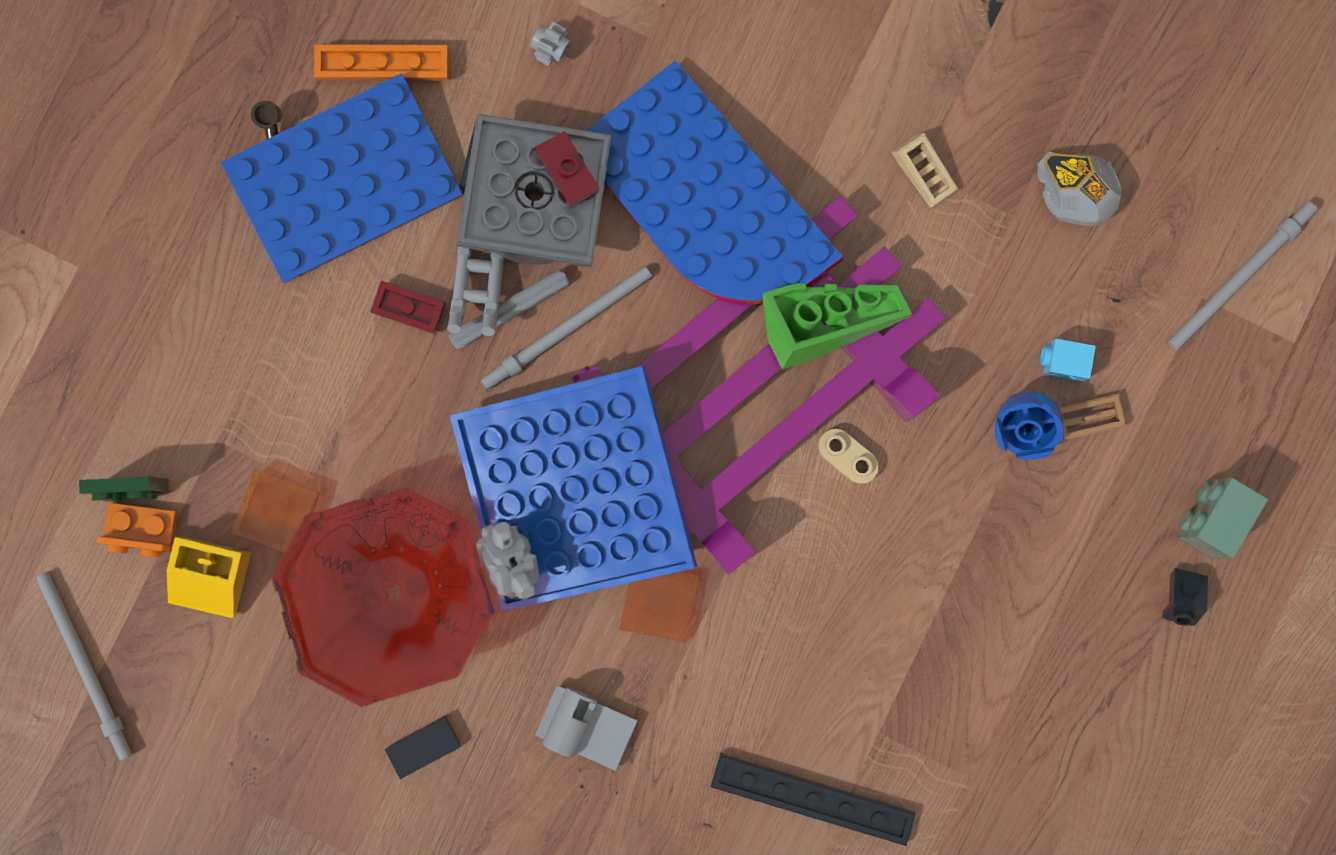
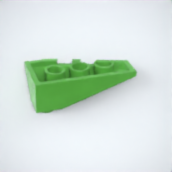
[762,283,912,370]

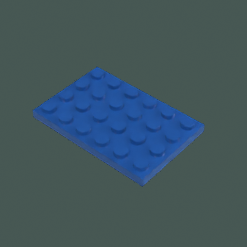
[221,73,463,283]

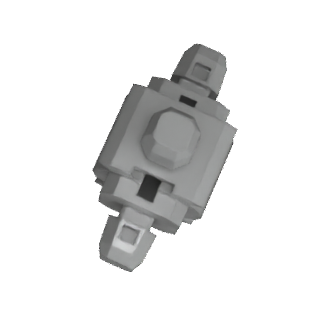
[476,522,539,599]

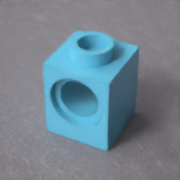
[1040,339,1096,382]

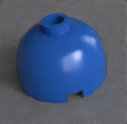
[995,391,1064,460]

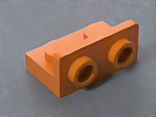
[97,503,179,557]

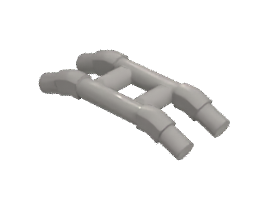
[447,247,505,336]

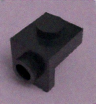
[1162,568,1208,626]

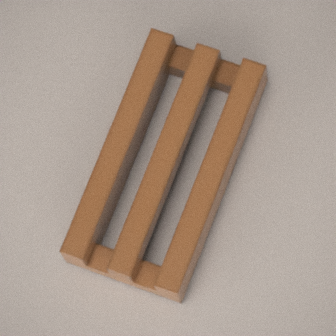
[1059,394,1127,442]

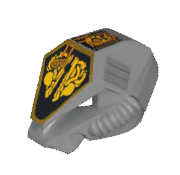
[1037,152,1121,226]

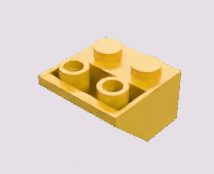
[167,537,251,619]

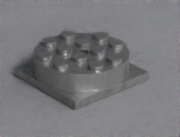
[457,113,611,268]

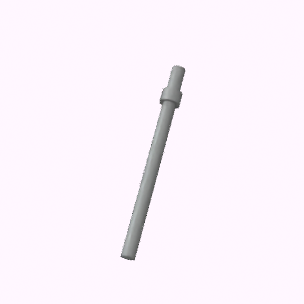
[1167,201,1318,351]
[480,266,652,390]
[36,572,133,761]

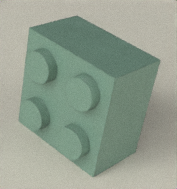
[1178,478,1268,559]

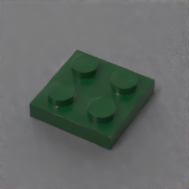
[79,476,169,502]

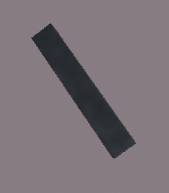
[710,753,916,846]

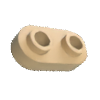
[818,429,878,484]

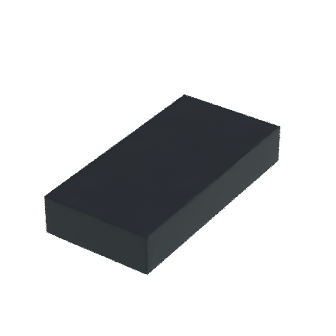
[385,716,461,779]

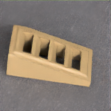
[891,133,958,208]

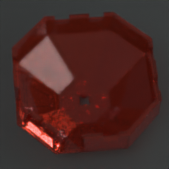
[271,487,495,707]

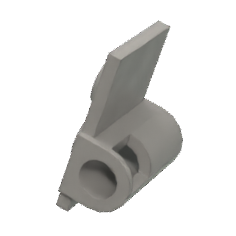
[535,685,638,771]

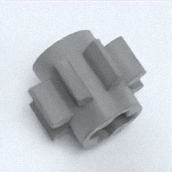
[530,22,572,66]

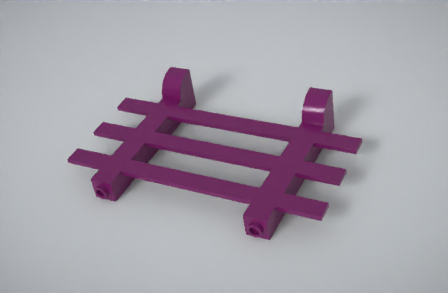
[572,195,946,574]

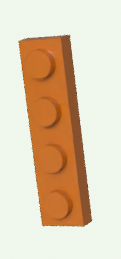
[314,44,449,81]

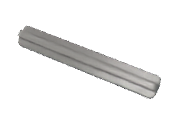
[449,269,569,349]

